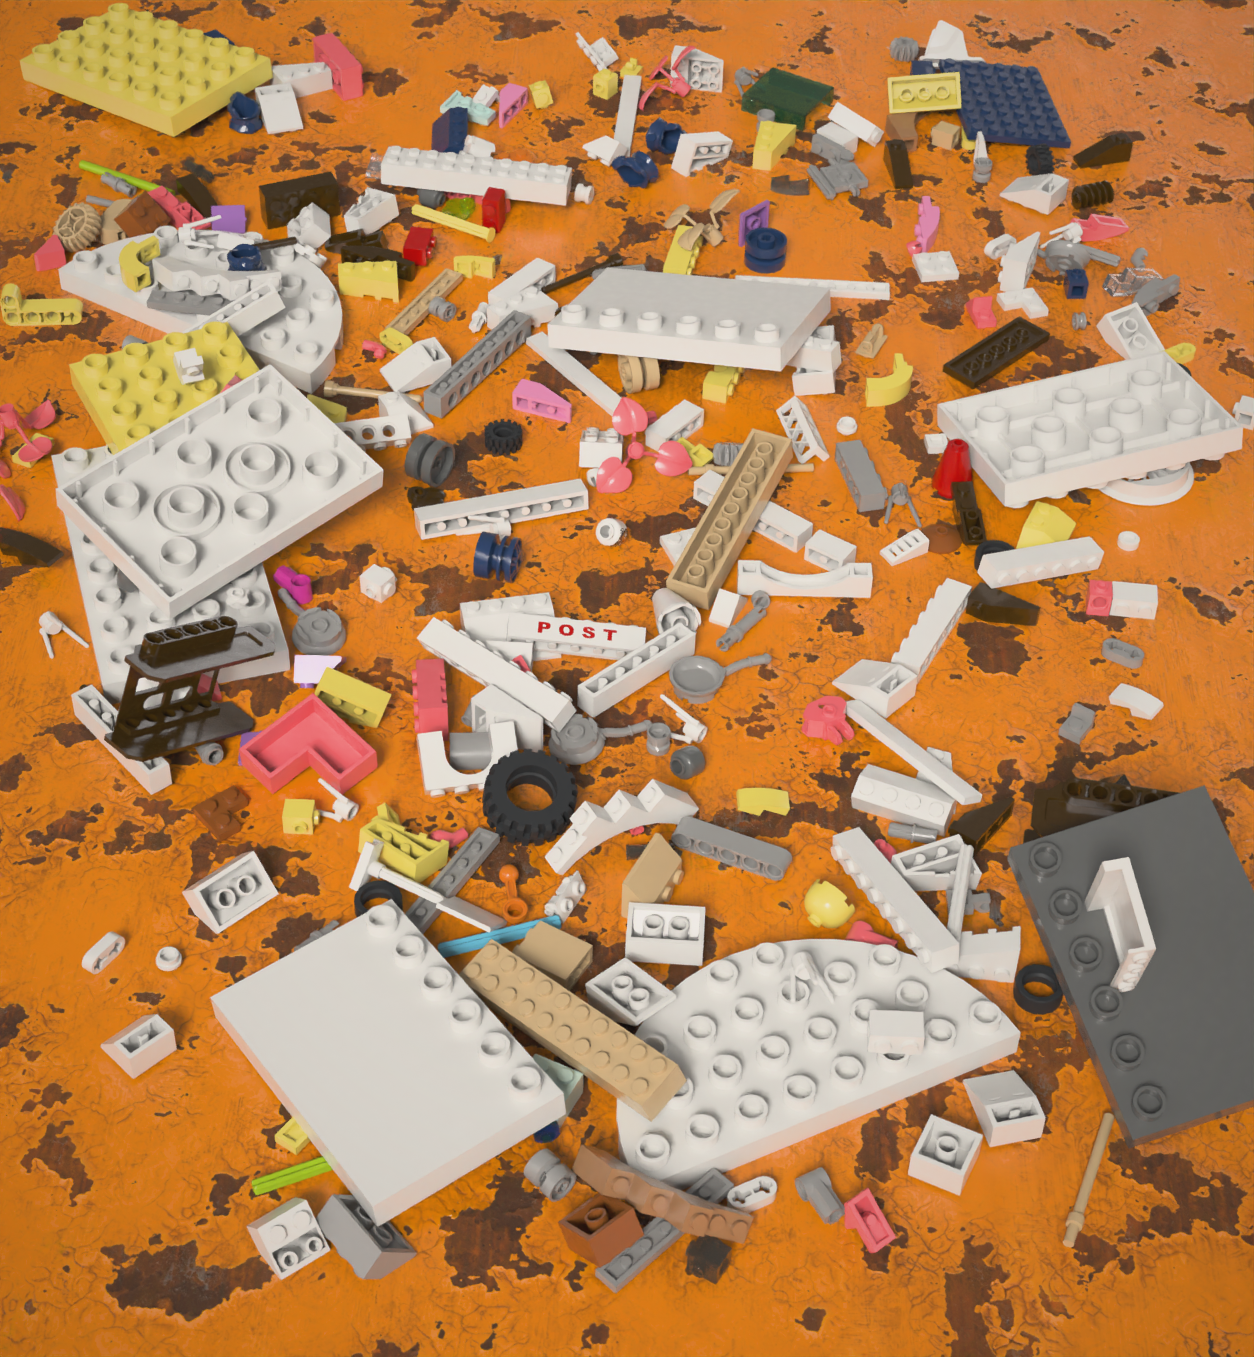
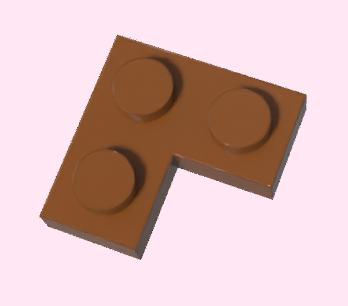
[193,785,248,842]

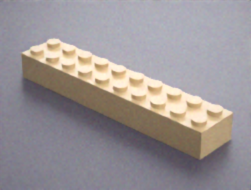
[666,428,793,610]
[458,939,687,1122]

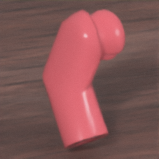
[362,340,387,359]
[430,828,468,849]
[874,839,897,863]

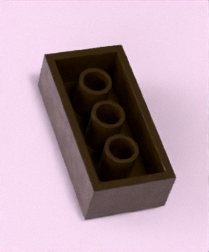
[259,171,340,230]

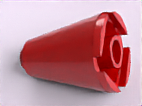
[931,439,974,499]

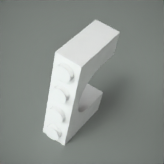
[417,721,518,798]

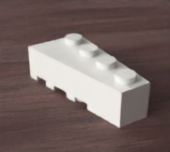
[792,325,836,396]

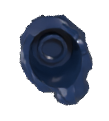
[227,92,263,134]
[646,117,687,155]
[612,151,659,188]
[227,244,266,271]

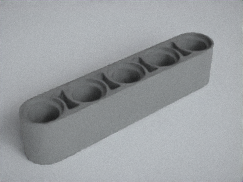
[671,816,792,881]

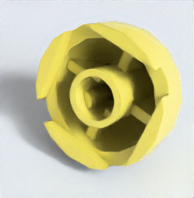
[804,879,855,928]

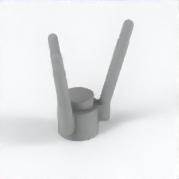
[734,66,766,102]
[884,483,922,528]

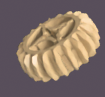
[52,202,102,253]

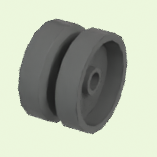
[404,433,455,487]

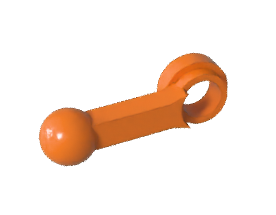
[499,864,528,924]

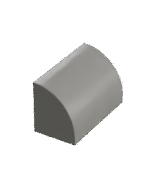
[450,732,492,770]

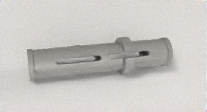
[716,605,767,652]

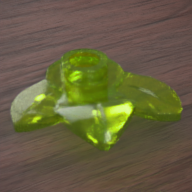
[441,198,476,220]

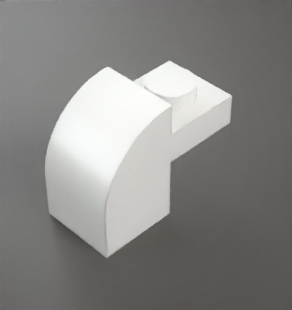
[173,348,205,385]

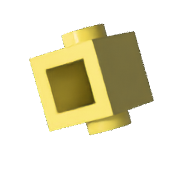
[593,69,618,100]
[529,80,553,109]
[282,799,320,834]

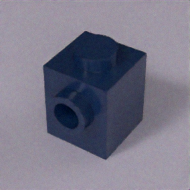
[1063,269,1089,299]

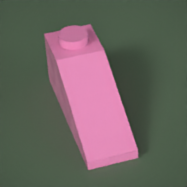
[499,83,528,128]
[512,379,571,423]

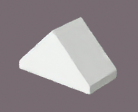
[709,588,748,628]

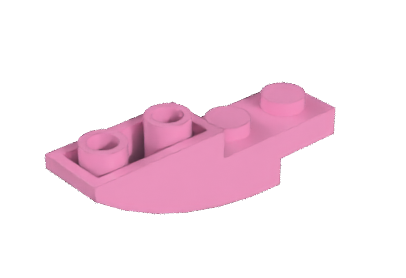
[914,196,940,253]

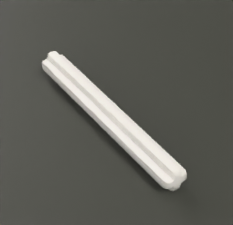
[947,844,974,942]

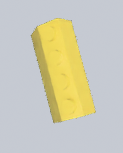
[887,72,961,114]

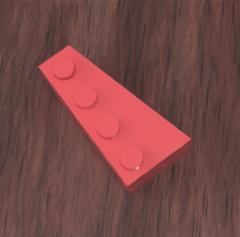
[412,659,449,741]

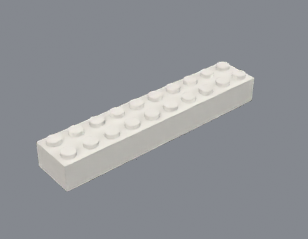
[381,146,572,205]

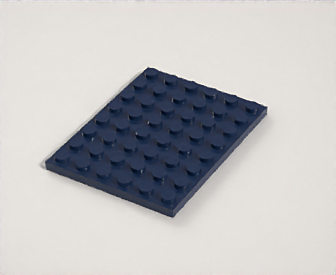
[938,58,1071,148]

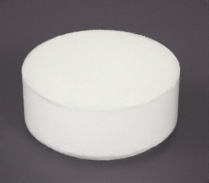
[1117,531,1140,551]

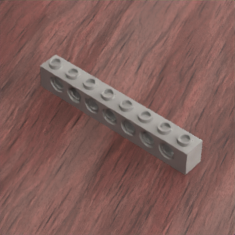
[424,310,531,419]

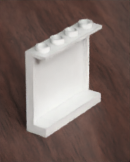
[1085,857,1156,992]

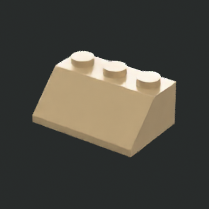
[621,833,684,919]

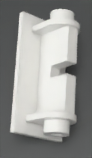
[544,871,587,923]

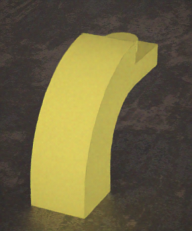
[119,236,160,292]
[865,353,913,407]

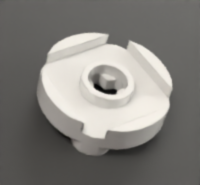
[290,238,327,269]

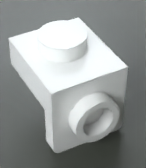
[472,84,500,107]

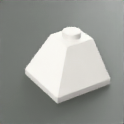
[378,391,434,435]

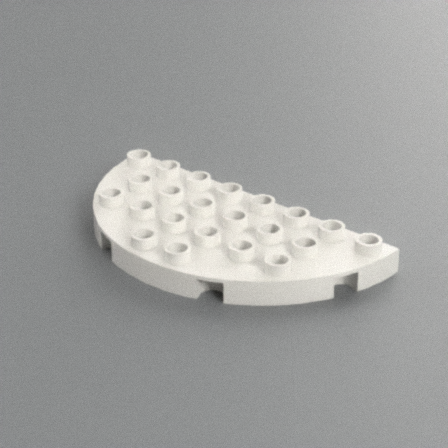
[58,226,344,394]
[616,939,1021,1190]

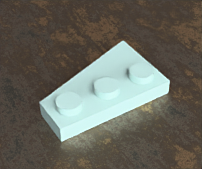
[440,90,496,126]

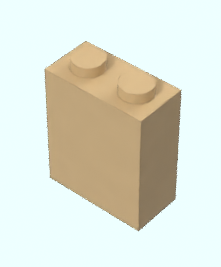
[512,921,593,991]

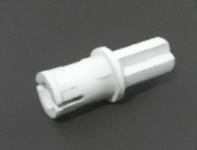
[469,302,490,333]

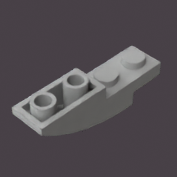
[1132,274,1180,317]

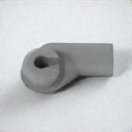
[1130,248,1148,271]

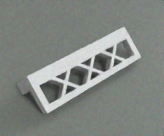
[776,396,830,464]

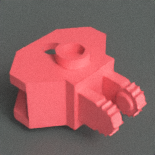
[802,696,854,745]

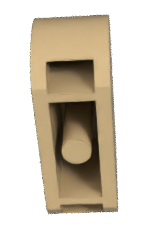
[98,199,132,245]

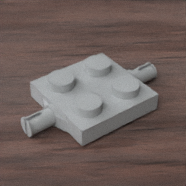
[820,157,868,197]

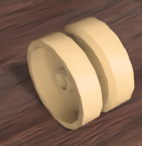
[618,354,660,394]

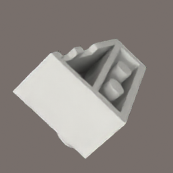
[890,834,982,891]
[944,926,1021,983]

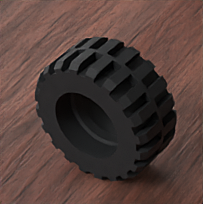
[482,749,578,846]

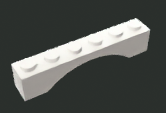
[737,560,873,598]

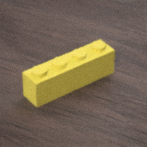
[663,225,703,275]

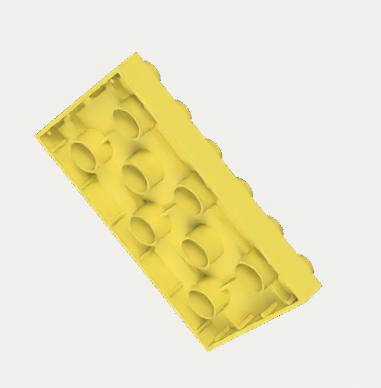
[20,3,273,137]
[69,322,259,455]

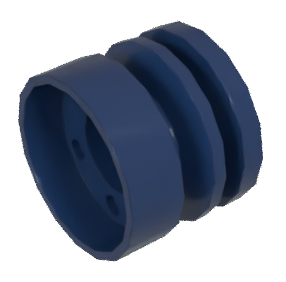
[473,531,522,583]

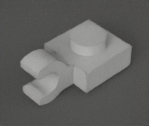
[946,889,991,915]

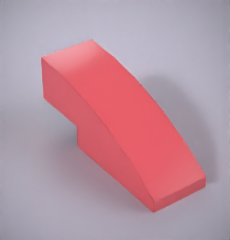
[1070,214,1129,241]

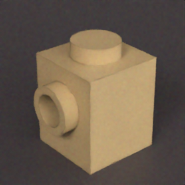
[931,121,961,151]

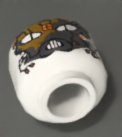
[596,518,628,547]

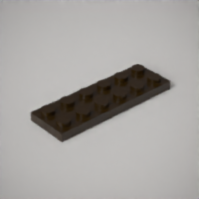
[943,316,1050,389]

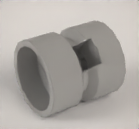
[524,1149,577,1202]

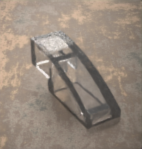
[1102,268,1164,297]

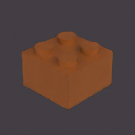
[113,190,171,238]
[558,1193,644,1268]

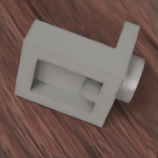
[1058,703,1095,744]

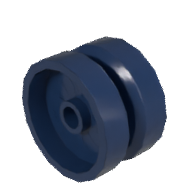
[744,227,787,274]

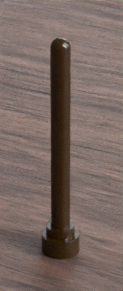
[541,253,623,294]

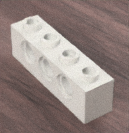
[334,414,411,452]

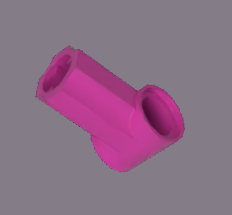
[273,565,313,604]

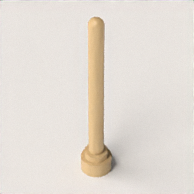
[324,380,422,403]

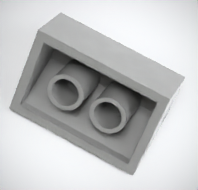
[315,1194,417,1280]

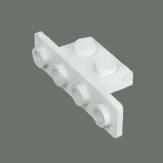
[576,32,618,71]

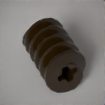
[1072,180,1114,210]

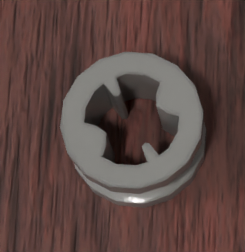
[1072,312,1086,330]

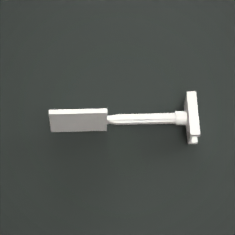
[349,839,507,932]

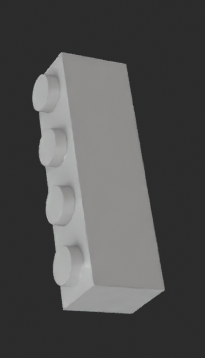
[835,440,888,512]

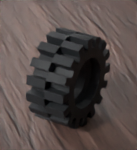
[1025,144,1055,176]
[485,419,522,456]

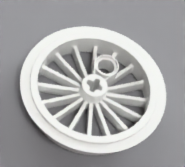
[1099,462,1194,506]

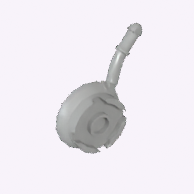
[1037,240,1091,276]
[278,588,346,656]
[669,653,772,704]
[549,714,653,765]

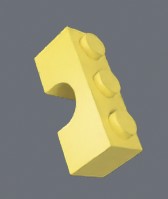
[702,365,745,404]

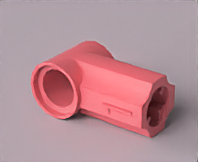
[845,921,899,949]

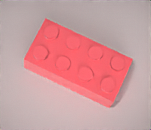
[313,33,364,101]

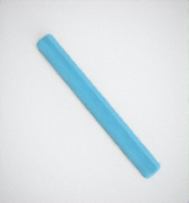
[438,915,561,958]

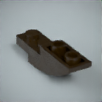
[341,246,415,282]
[950,481,987,545]

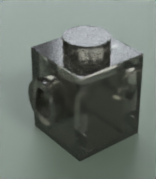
[685,1235,732,1285]

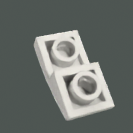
[1109,683,1164,720]

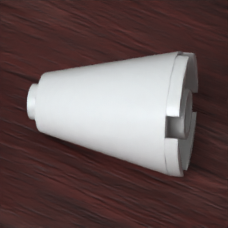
[652,588,701,634]

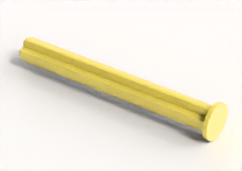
[412,204,496,243]

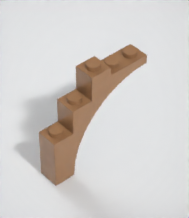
[885,110,937,152]
[572,1144,754,1244]

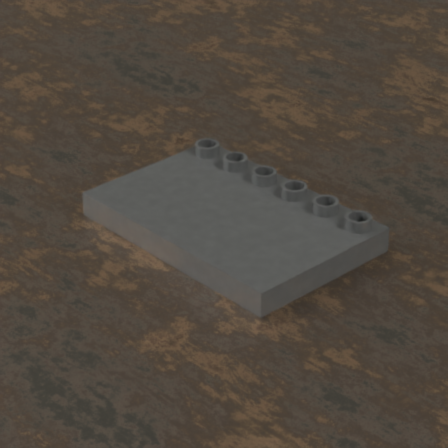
[1007,785,1254,1149]

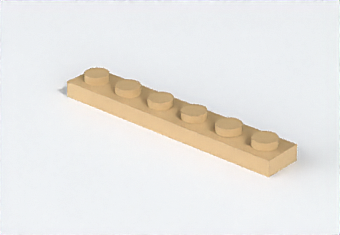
[385,268,463,336]

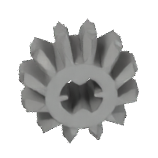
[890,36,919,62]
[713,442,744,466]

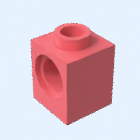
[1086,580,1113,616]

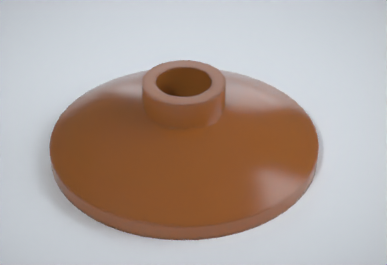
[921,524,962,554]

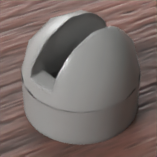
[751,590,770,610]

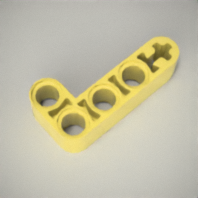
[0,283,83,326]

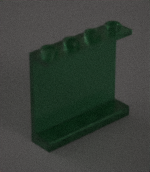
[741,67,834,131]

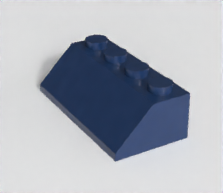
[431,107,468,154]

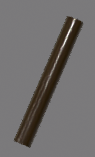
[251,236,297,251]

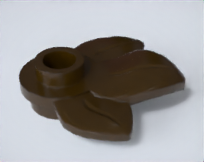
[407,486,446,511]

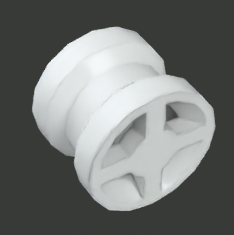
[574,183,594,205]

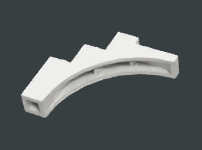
[153,256,281,301]
[545,779,699,875]

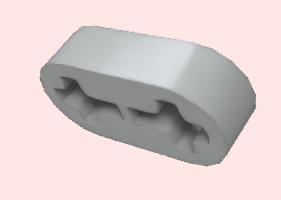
[1101,638,1144,669]

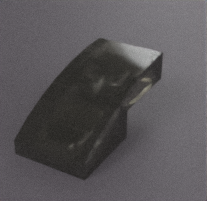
[770,175,810,196]

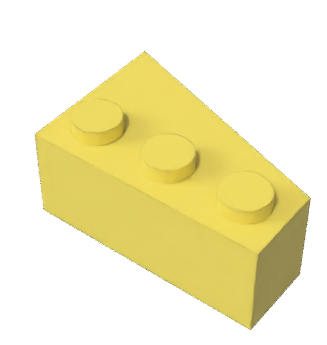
[752,121,796,171]
[338,260,399,303]
[314,667,392,728]
[358,818,449,883]

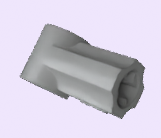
[795,1167,845,1225]

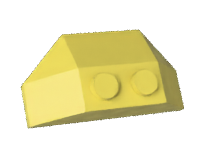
[1016,501,1076,549]

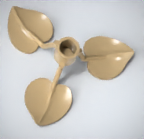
[664,189,740,251]

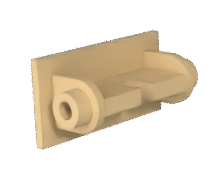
[855,323,888,359]

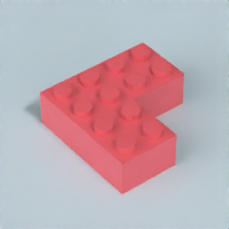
[239,693,378,795]

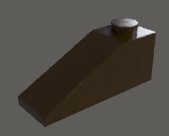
[1073,133,1133,169]
[883,139,913,189]
[966,582,1040,626]
[948,797,1015,858]

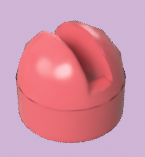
[907,240,922,257]

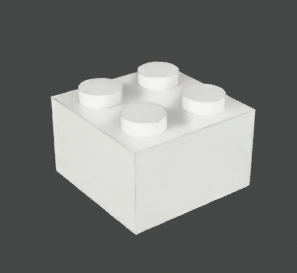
[908,1114,983,1196]

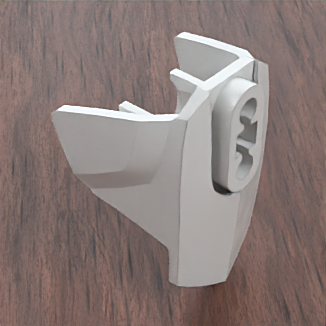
[918,20,985,69]

